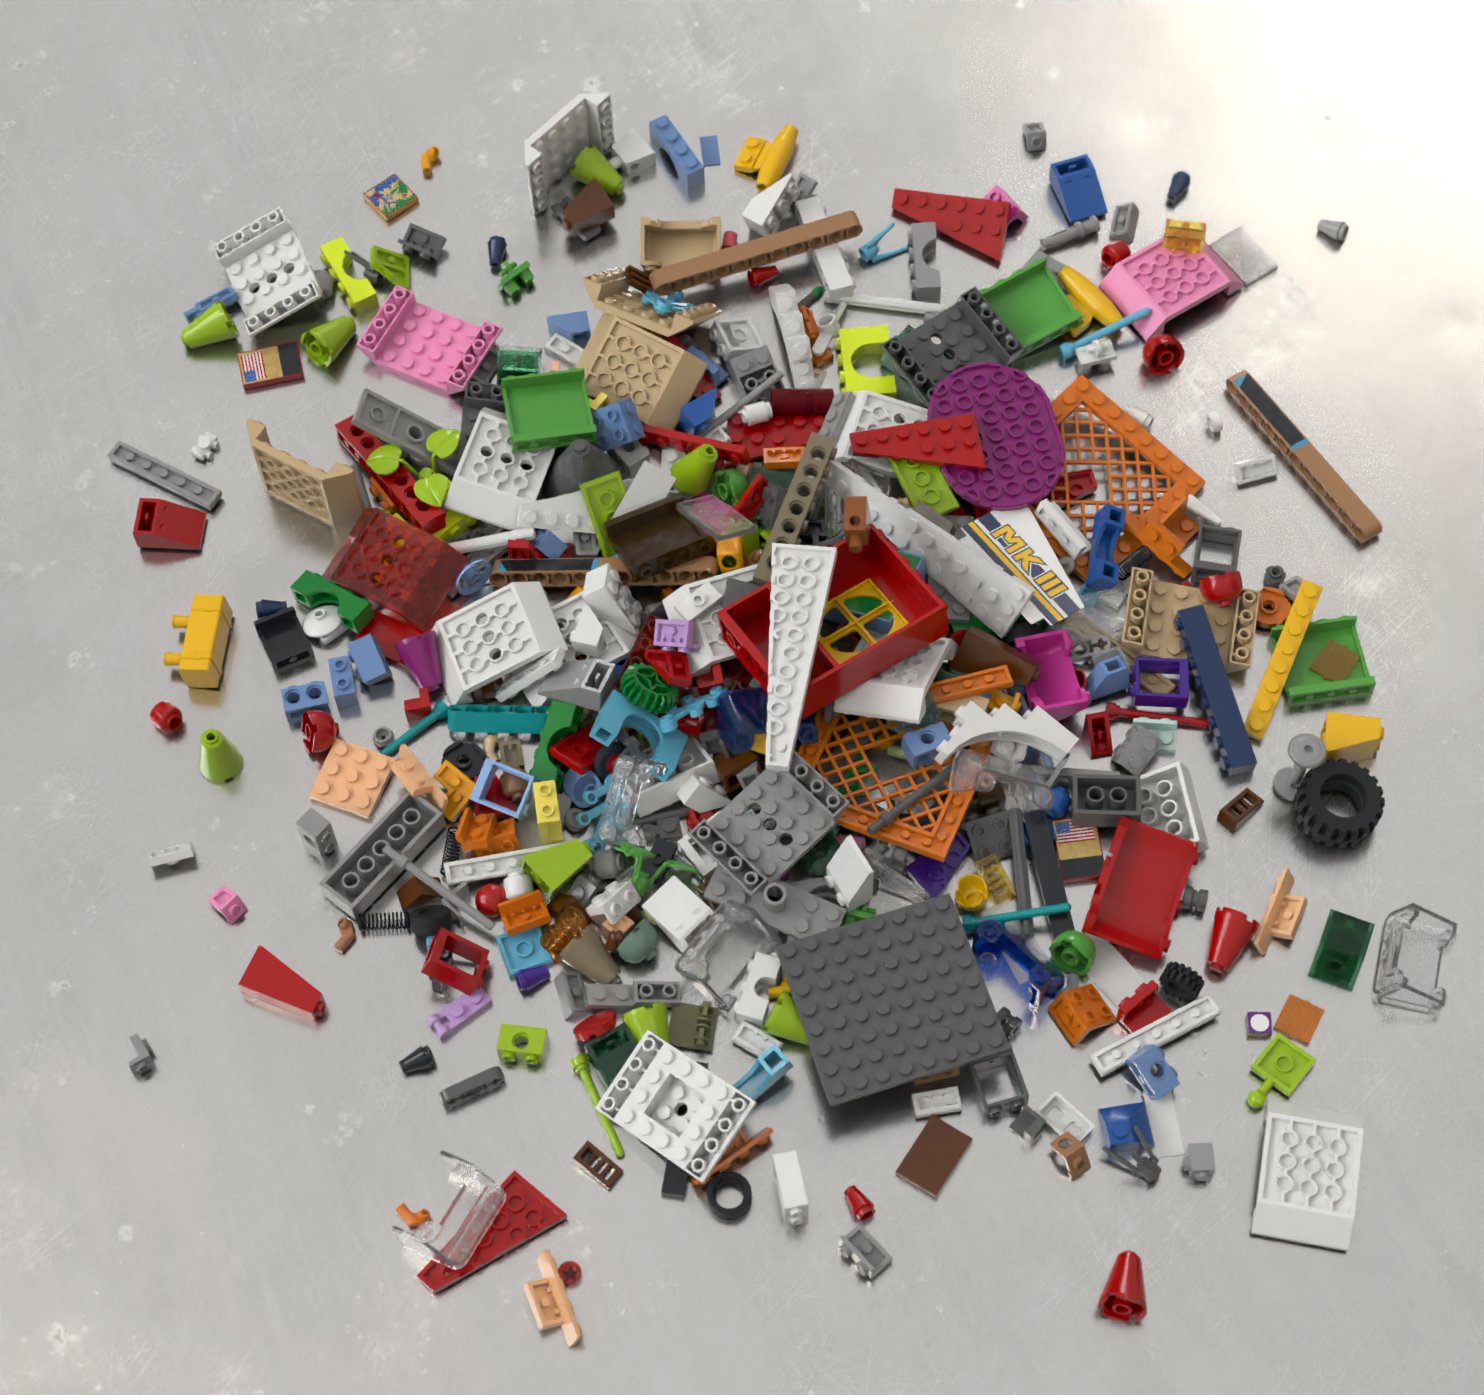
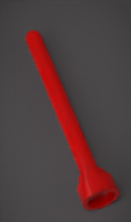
[1105,702,1208,728]

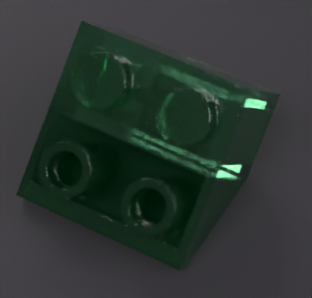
[497,345,542,385]

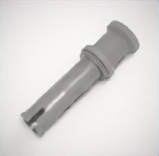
[1040,215,1100,251]

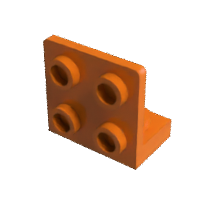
[1158,495,1199,554]
[1047,984,1117,1045]

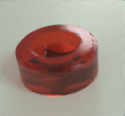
[557,1261,582,1287]

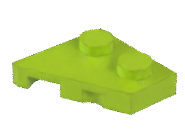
[370,245,410,290]

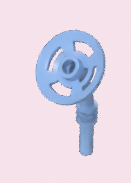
[405,557,492,595]

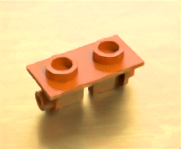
[798,305,820,346]

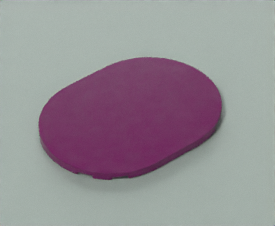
[927,362,1065,511]

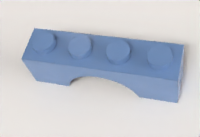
[649,114,705,190]

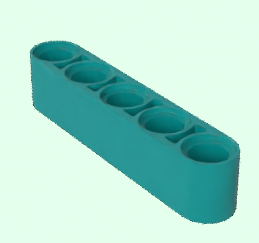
[447,704,549,734]

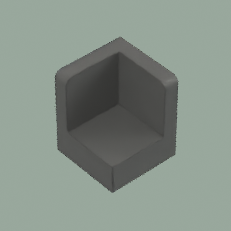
[1009,1104,1046,1146]

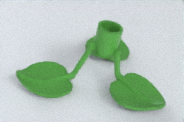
[610,841,704,896]

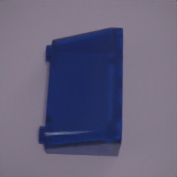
[717,687,819,754]
[972,919,1065,1013]

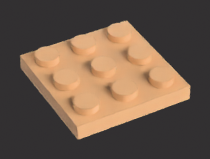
[309,738,396,819]

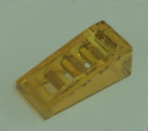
[974,853,1016,904]

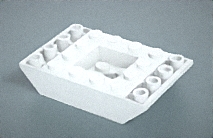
[595,1030,757,1184]

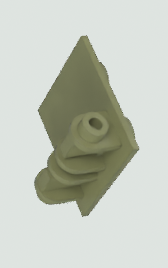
[669,1001,719,1051]

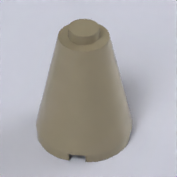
[559,925,621,984]

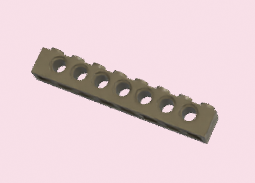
[752,432,838,587]

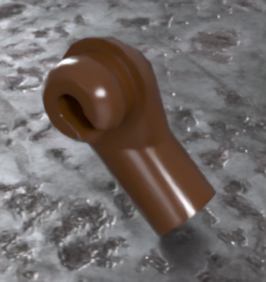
[605,930,624,952]

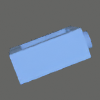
[470,758,539,821]

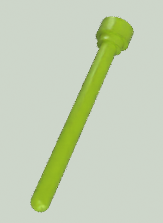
[569,1054,625,1157]

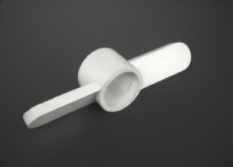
[812,301,847,356]

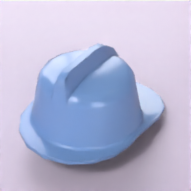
[563,769,605,808]

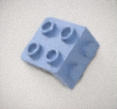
[591,397,645,452]

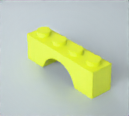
[320,236,379,315]

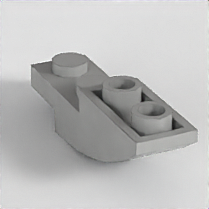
[586,981,681,1013]

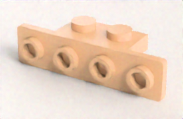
[391,744,448,814]
[1254,868,1308,955]
[523,1250,582,1347]

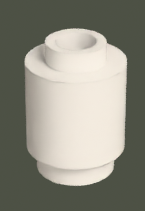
[741,401,773,426]
[1124,405,1154,431]

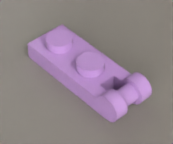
[427,987,492,1039]

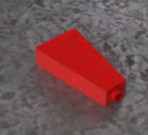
[238,945,326,1022]

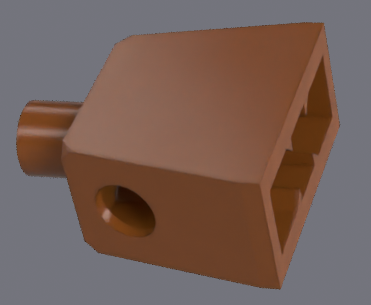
[844,496,871,553]

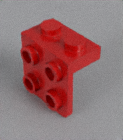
[1116,979,1173,1033]

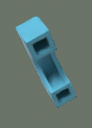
[732,1043,794,1100]

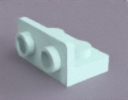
[1132,717,1178,754]

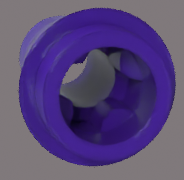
[515,965,550,991]

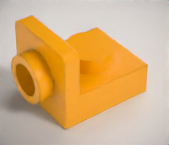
[988,691,1022,713]

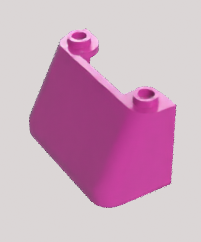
[1014,629,1091,721]

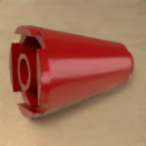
[1207,907,1260,973]
[1098,1251,1147,1322]

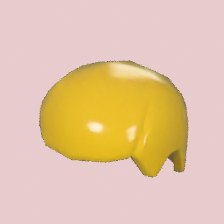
[954,874,989,911]

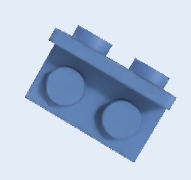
[686,345,728,387]

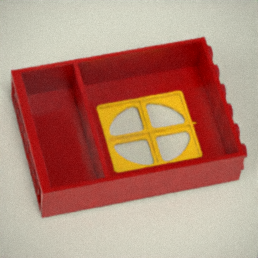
[716,523,950,720]

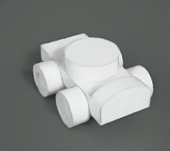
[191,432,220,460]

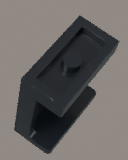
[253,606,315,673]

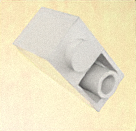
[570,605,605,657]
[676,773,731,813]

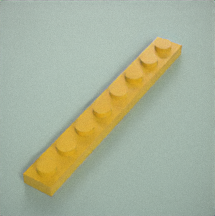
[1244,579,1323,742]

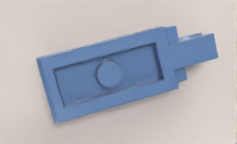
[183,286,239,324]

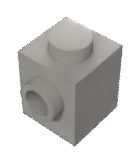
[1183,1142,1215,1181]

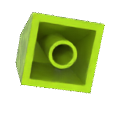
[519,839,593,899]

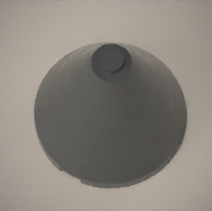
[543,439,626,499]

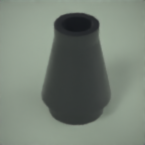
[399,1045,435,1074]

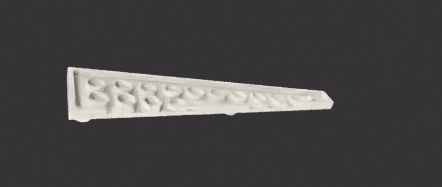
[765,543,838,772]

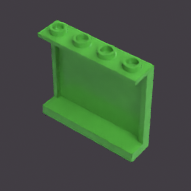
[979,258,1082,362]
[501,368,597,453]
[1269,616,1376,706]

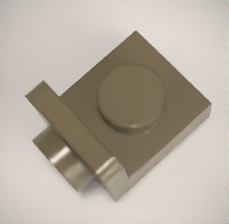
[498,736,524,767]

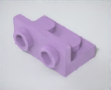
[653,619,700,653]

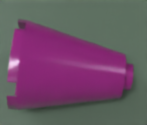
[394,630,443,693]

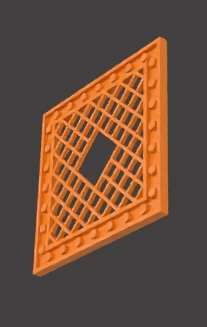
[1029,374,1206,584]
[798,708,993,862]

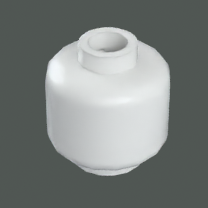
[503,871,534,900]

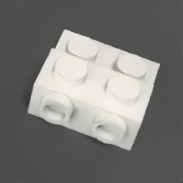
[709,317,764,362]

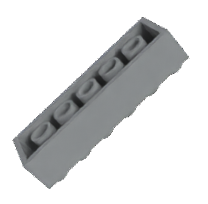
[319,791,446,920]

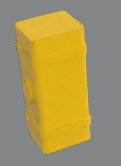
[163,594,233,688]

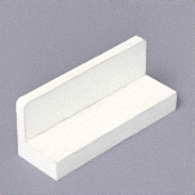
[1034,498,1091,560]

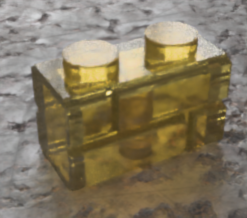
[1162,219,1207,253]

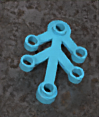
[641,290,696,315]
[659,686,728,733]
[576,773,636,856]

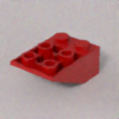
[133,498,207,550]

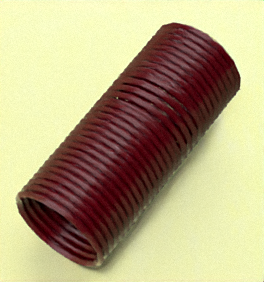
[770,388,834,415]

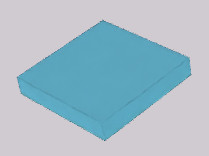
[495,927,553,979]

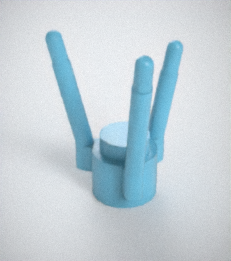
[858,223,909,263]

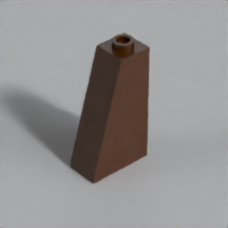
[949,626,1042,686]

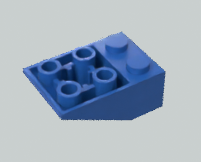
[1049,154,1108,224]

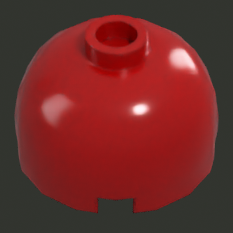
[1142,334,1185,376]
[1198,571,1243,608]
[301,710,339,754]

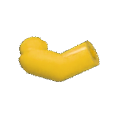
[767,974,790,999]

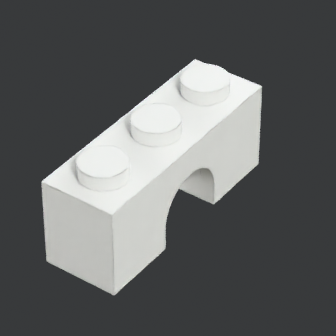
[733,952,782,1029]

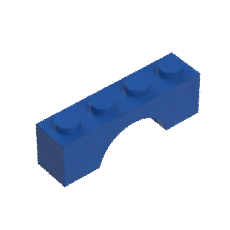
[1086,503,1126,594]

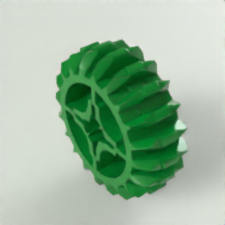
[619,663,678,715]

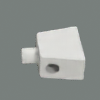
[608,129,656,175]

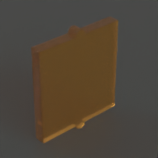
[1309,639,1361,682]
[1273,994,1325,1045]

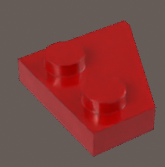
[507,539,547,559]
[644,649,692,687]
[474,775,517,819]

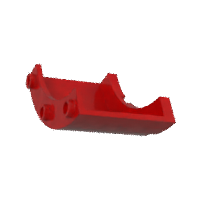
[1082,816,1201,960]

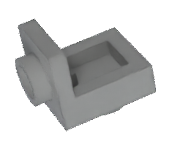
[795,172,818,201]
[567,873,605,909]
[127,1033,154,1075]

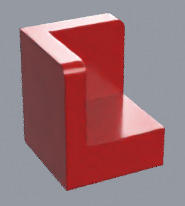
[696,663,725,696]
[404,687,432,721]

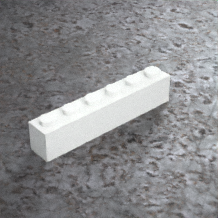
[795,196,856,303]

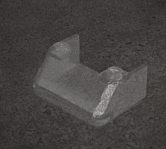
[391,1150,506,1269]

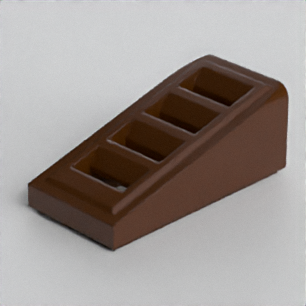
[1217,788,1264,833]
[571,1140,624,1189]

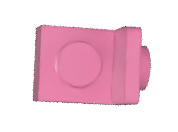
[207,885,247,924]

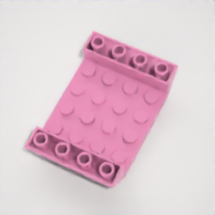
[1098,227,1244,342]
[356,285,503,395]

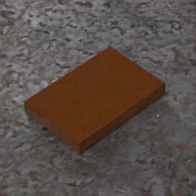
[895,1115,973,1198]

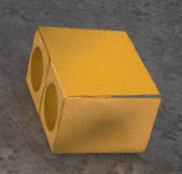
[717,535,749,574]

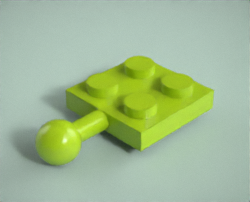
[1247,1032,1317,1108]

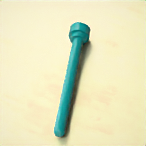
[379,700,448,756]
[962,903,1071,934]

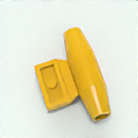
[734,125,798,192]
[1057,265,1123,338]

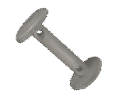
[1273,733,1327,802]

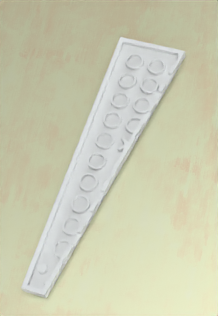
[822,460,1036,639]

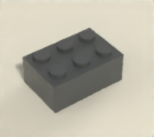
[1071,774,1141,827]

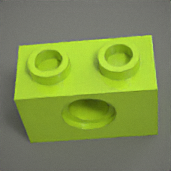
[496,1023,549,1065]

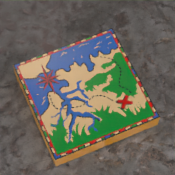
[363,173,419,222]

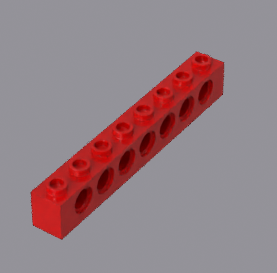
[335,415,447,538]

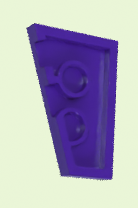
[904,831,971,899]

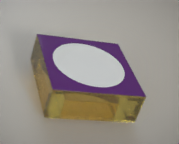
[1246,1012,1272,1037]

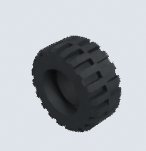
[1293,758,1385,848]

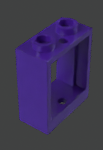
[1130,657,1189,708]

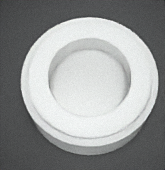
[1206,411,1223,433]

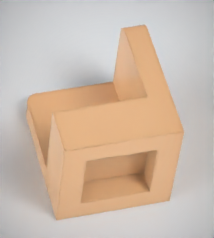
[602,915,634,946]

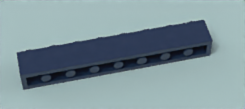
[1173,604,1257,776]

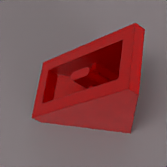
[1083,711,1113,757]

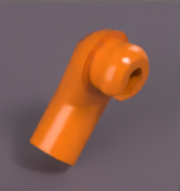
[395,1203,430,1226]

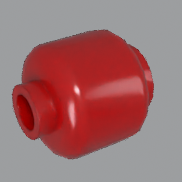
[1101,240,1131,269]
[150,701,183,733]

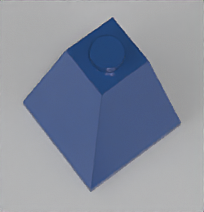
[678,388,717,435]
[1098,1102,1155,1155]

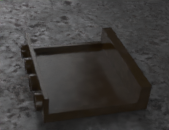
[603,492,715,582]

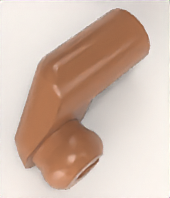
[334,918,355,952]

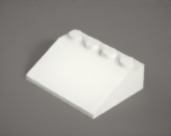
[624,732,720,818]
[1140,761,1209,852]

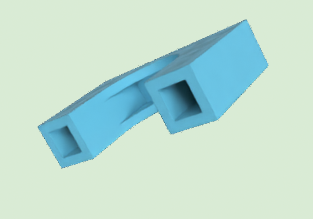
[589,690,688,782]

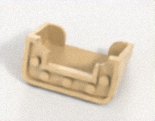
[640,217,722,272]

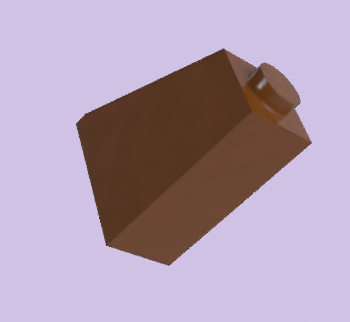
[562,178,615,237]

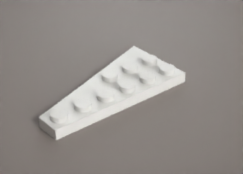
[517,478,634,533]

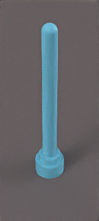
[1058,307,1150,360]

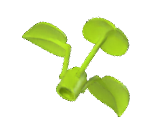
[366,429,461,508]

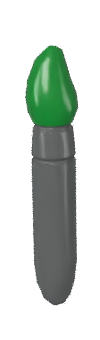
[797,286,824,307]

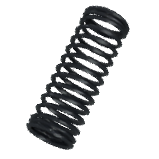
[1118,546,1153,581]
[440,826,462,876]
[358,911,410,931]

